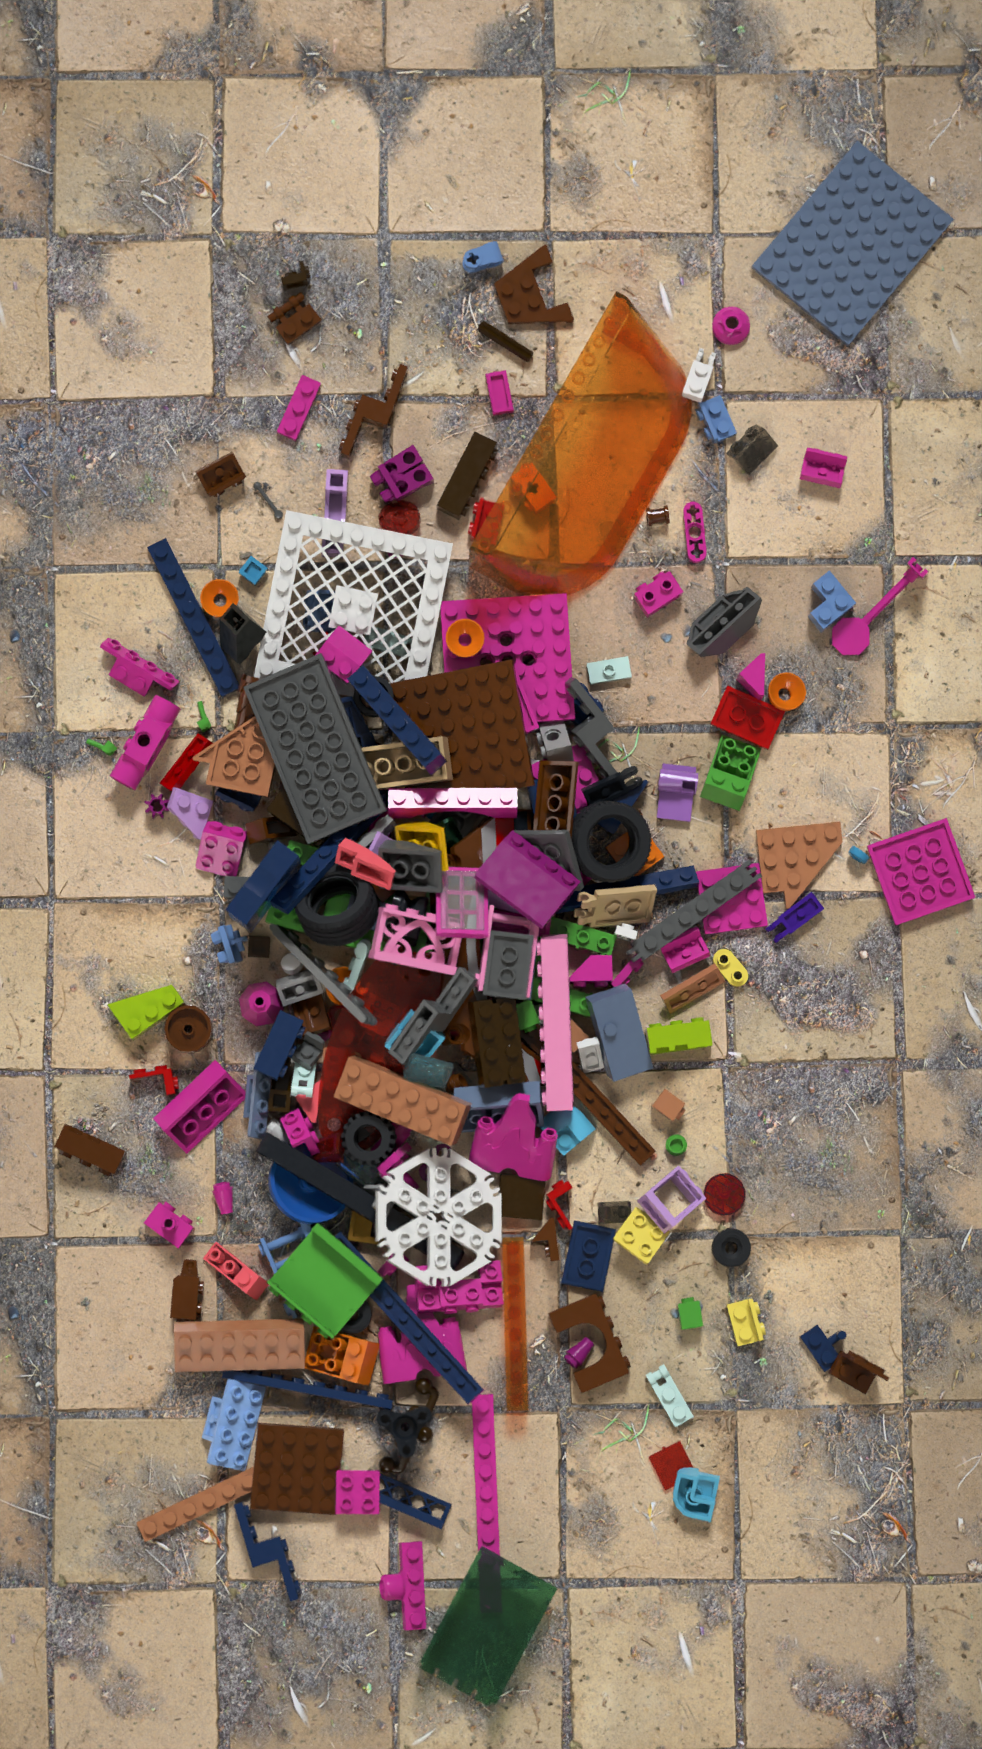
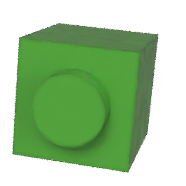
[516,1000,540,1033]
[677,1297,703,1330]

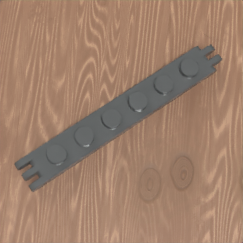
[626,859,762,963]
[270,924,377,1026]

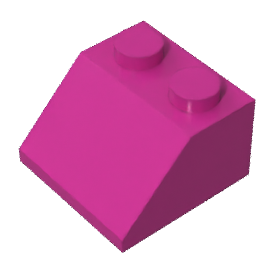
[315,626,372,685]

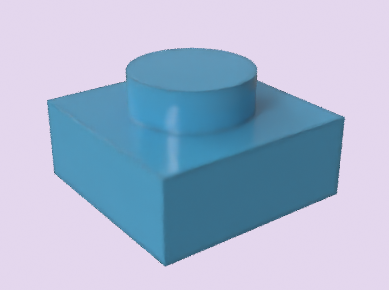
[238,556,268,586]

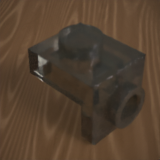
[597,1201,631,1224]

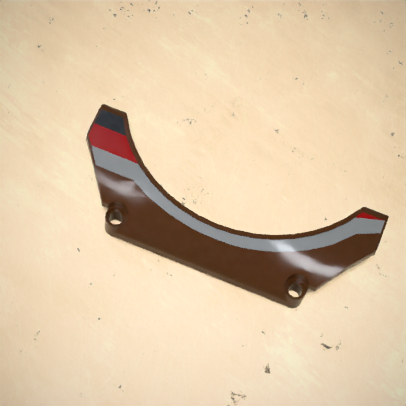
[430,809,546,1086]

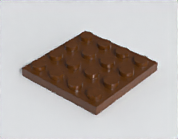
[250,1422,344,1515]

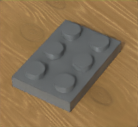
[483,930,534,1000]

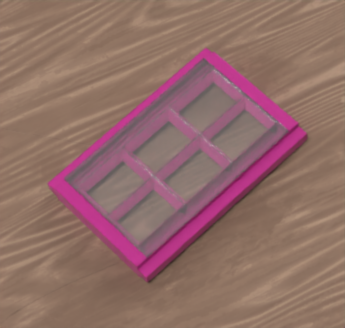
[436,867,488,939]

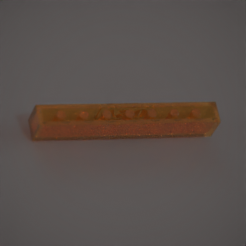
[502,1237,528,1411]

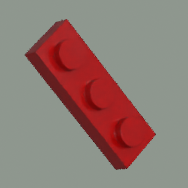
[160,733,213,792]

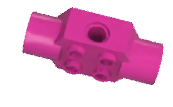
[109,695,181,791]

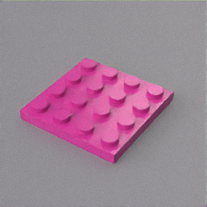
[866,818,976,926]

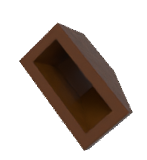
[245,817,297,844]

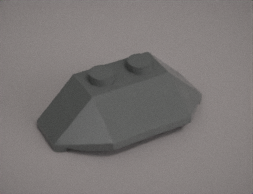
[687,587,762,657]

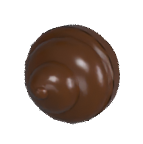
[445,1073,468,1094]

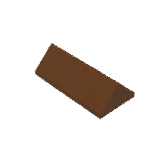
[533,760,579,838]

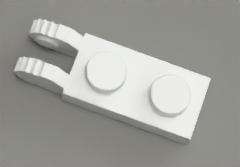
[681,348,716,403]

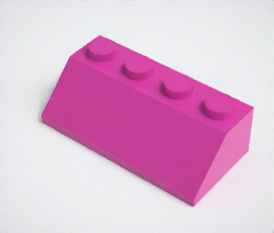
[153,1060,246,1154]

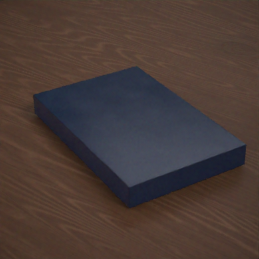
[561,1220,616,1292]

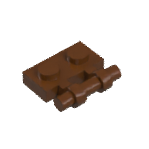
[267,292,322,346]

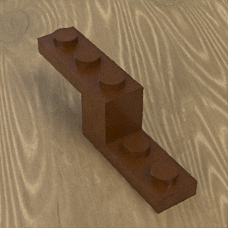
[339,364,408,460]

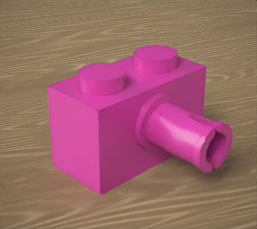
[144,1202,195,1249]

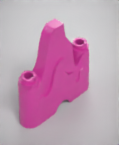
[468,1093,558,1181]
[378,1284,467,1384]

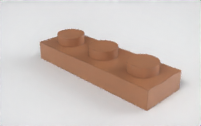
[660,963,725,1014]

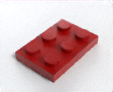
[710,685,785,750]

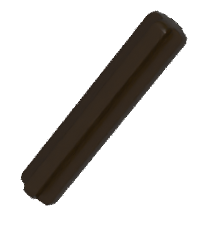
[478,321,534,362]

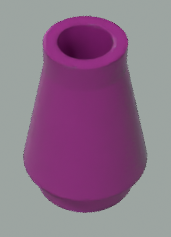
[563,1337,595,1369]

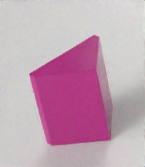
[736,653,765,700]

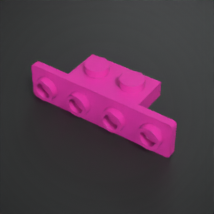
[100,638,179,697]

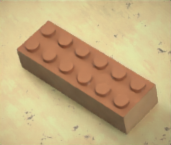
[334,1055,472,1146]
[174,1319,305,1372]

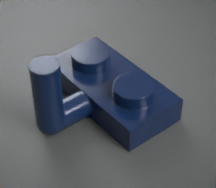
[799,1324,847,1372]

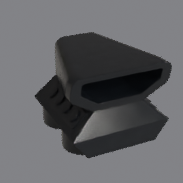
[382,890,429,947]

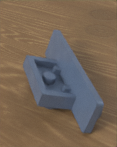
[243,1052,271,1140]

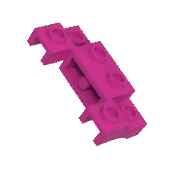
[415,1260,504,1314]

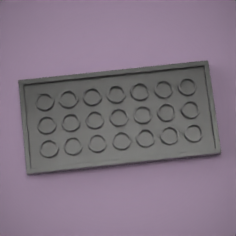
[243,653,387,844]

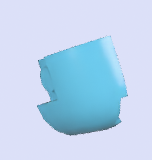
[385,1009,445,1062]
[539,1107,596,1156]
[673,1467,720,1522]

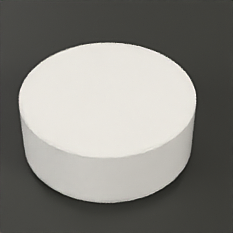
[281,953,303,975]

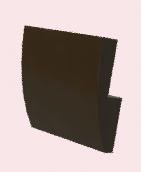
[498,1174,546,1220]

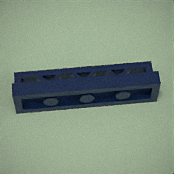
[379,1473,452,1529]

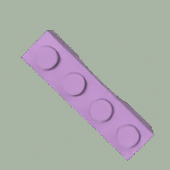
[321,469,348,558]

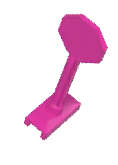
[832,557,928,655]

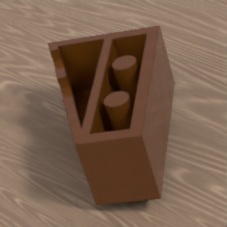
[54,1124,127,1177]

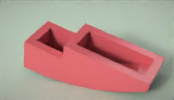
[335,838,396,890]

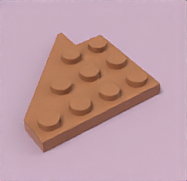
[193,716,275,797]
[756,822,843,909]

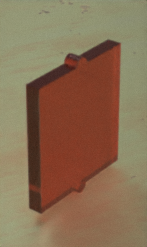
[648,1441,693,1491]

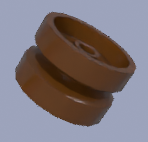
[164,1005,213,1054]

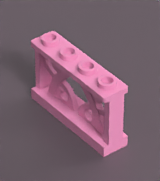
[368,904,465,975]

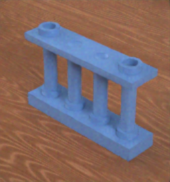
[258,1222,312,1319]

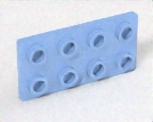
[202,1379,266,1471]

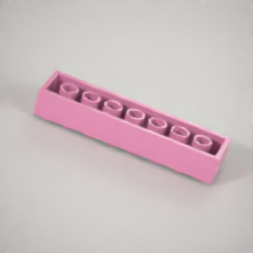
[537,934,574,1111]

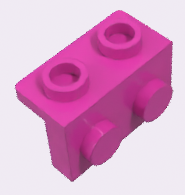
[799,447,848,489]
[661,927,711,974]
[280,1108,320,1155]

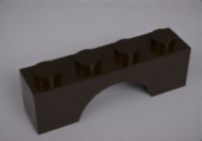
[268,1038,298,1113]

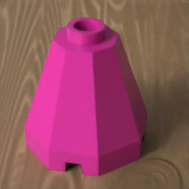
[239,981,284,1027]

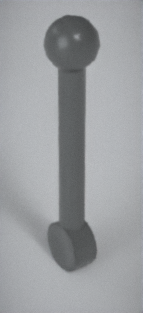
[253,482,283,519]

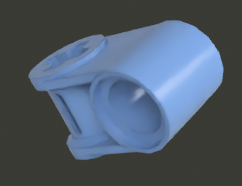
[462,241,504,273]

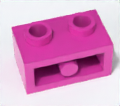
[633,571,683,618]

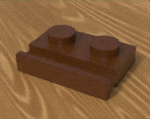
[292,994,332,1039]

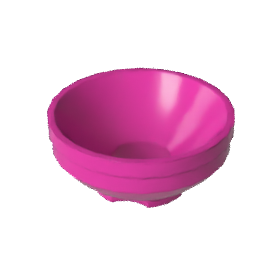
[712,307,750,345]

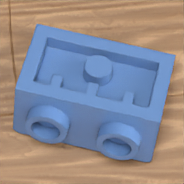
[695,395,737,444]
[303,588,336,634]

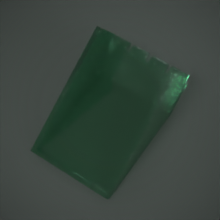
[416,1546,558,1708]

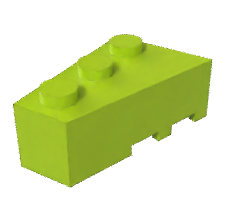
[107,985,186,1041]

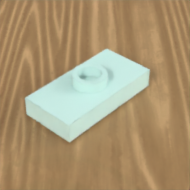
[586,656,632,685]

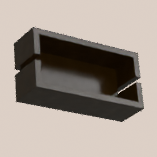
[467,997,526,1088]

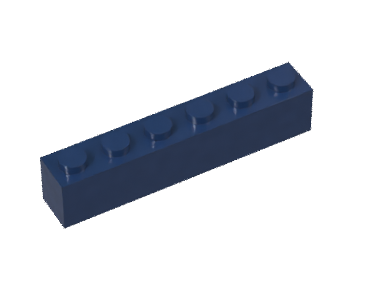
[347,665,447,775]

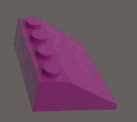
[473,830,581,929]

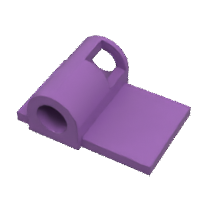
[657,763,698,822]

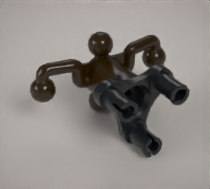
[377,1378,439,1474]

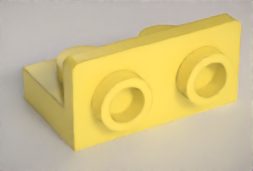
[726,1298,766,1346]

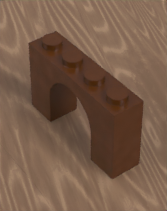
[548,1293,631,1393]

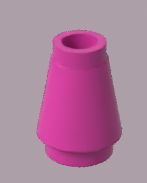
[212,1182,233,1214]

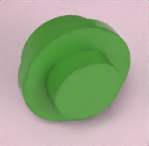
[665,1134,687,1156]

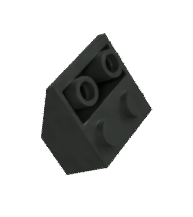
[220,603,267,665]

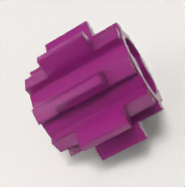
[144,794,170,820]

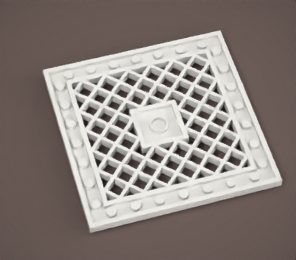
[254,510,453,699]

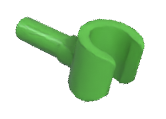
[197,701,211,732]
[86,739,117,756]

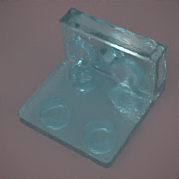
[403,1053,453,1088]

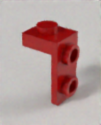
[129,1065,179,1096]
[545,1180,573,1231]

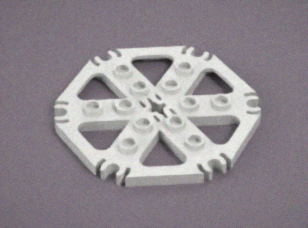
[375,1148,502,1287]

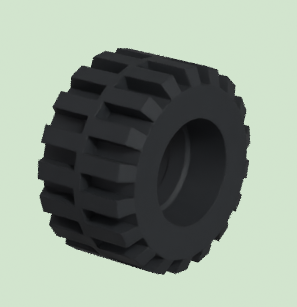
[341,1111,397,1165]

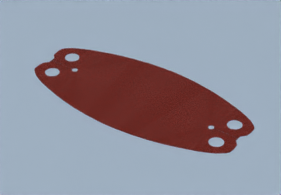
[318,942,441,1150]

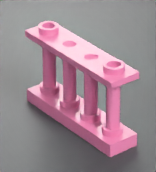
[475,905,539,999]

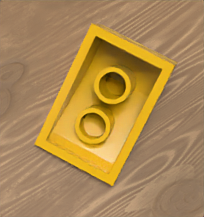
[395,821,449,871]

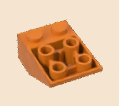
[305,1326,379,1386]

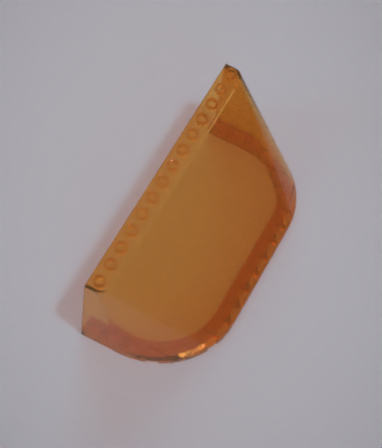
[469,291,692,596]

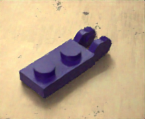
[765,892,824,943]

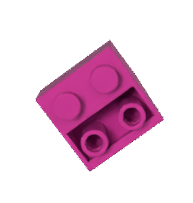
[569,955,613,988]

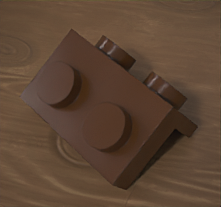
[195,452,246,497]

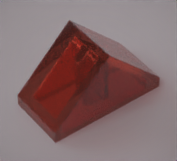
[311,1133,344,1163]

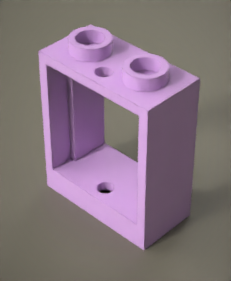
[637,1166,706,1234]

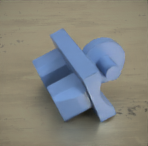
[211,925,248,964]

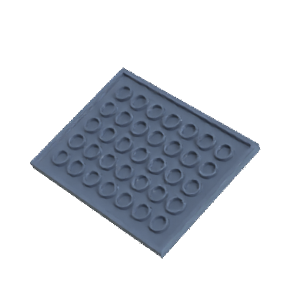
[751,141,954,346]

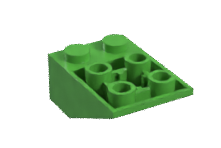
[700,734,762,811]

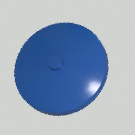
[268,1140,354,1224]

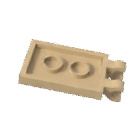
[573,884,657,928]

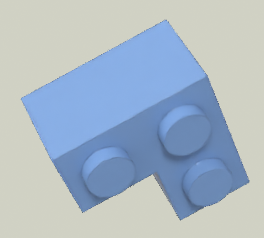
[808,570,856,633]

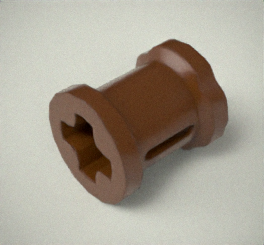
[646,505,670,526]

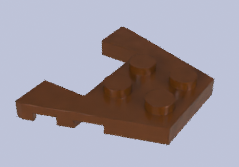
[494,245,574,324]

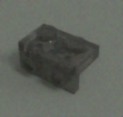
[726,425,778,475]

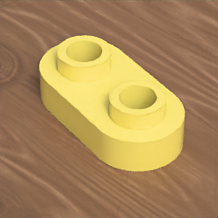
[713,949,748,987]

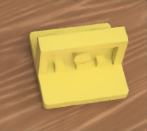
[613,1207,670,1264]

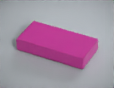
[485,370,514,416]

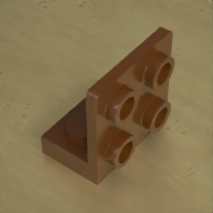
[828,1350,890,1395]

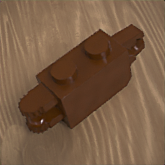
[170,1259,204,1322]

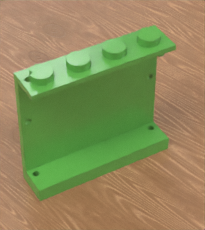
[267,1223,384,1339]

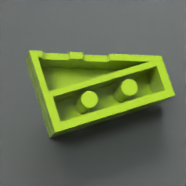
[645,1017,713,1055]

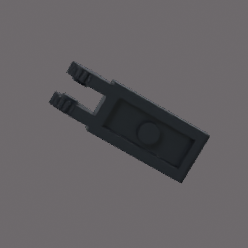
[581,766,643,805]

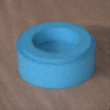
[848,846,870,864]

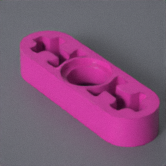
[683,501,707,563]

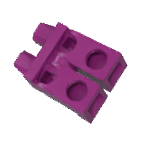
[370,445,435,504]

